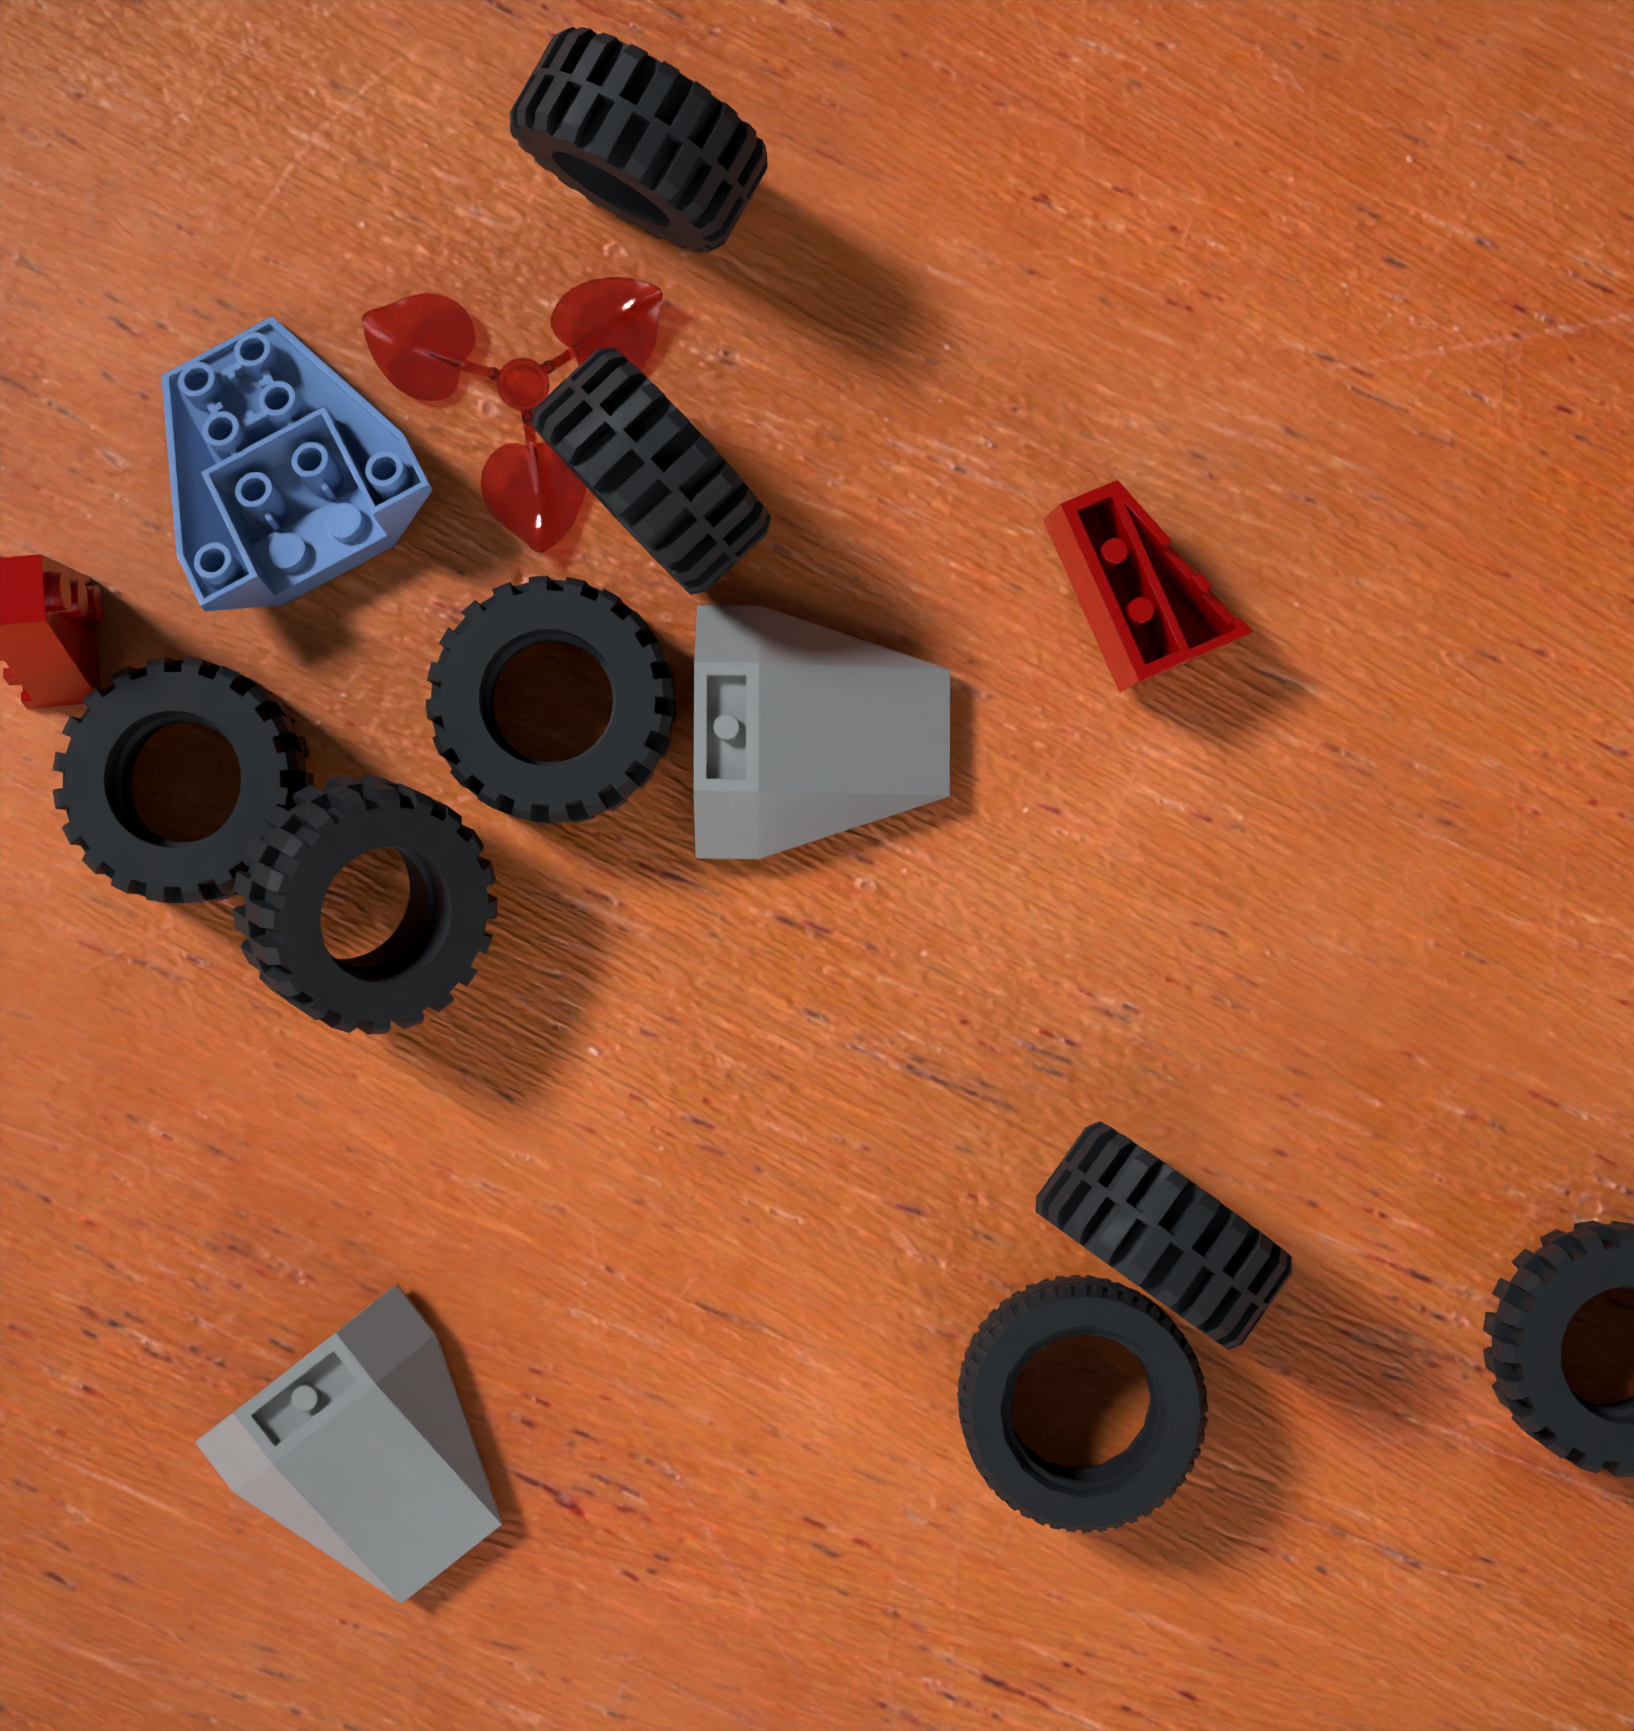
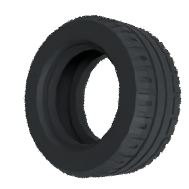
[957,1275,1208,1533]

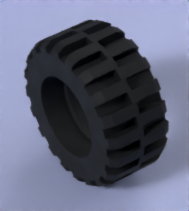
[510,27,768,253]
[530,347,771,595]
[425,575,676,824]
[52,657,313,903]
[233,775,498,1035]
[1035,1121,1293,1350]
[1483,1220,1634,1477]

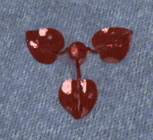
[362,277,663,553]

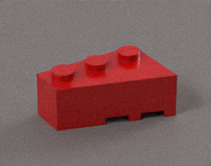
[1043,480,1253,693]
[0,554,104,709]

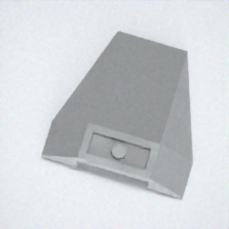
[694,605,950,859]
[195,1283,503,1604]

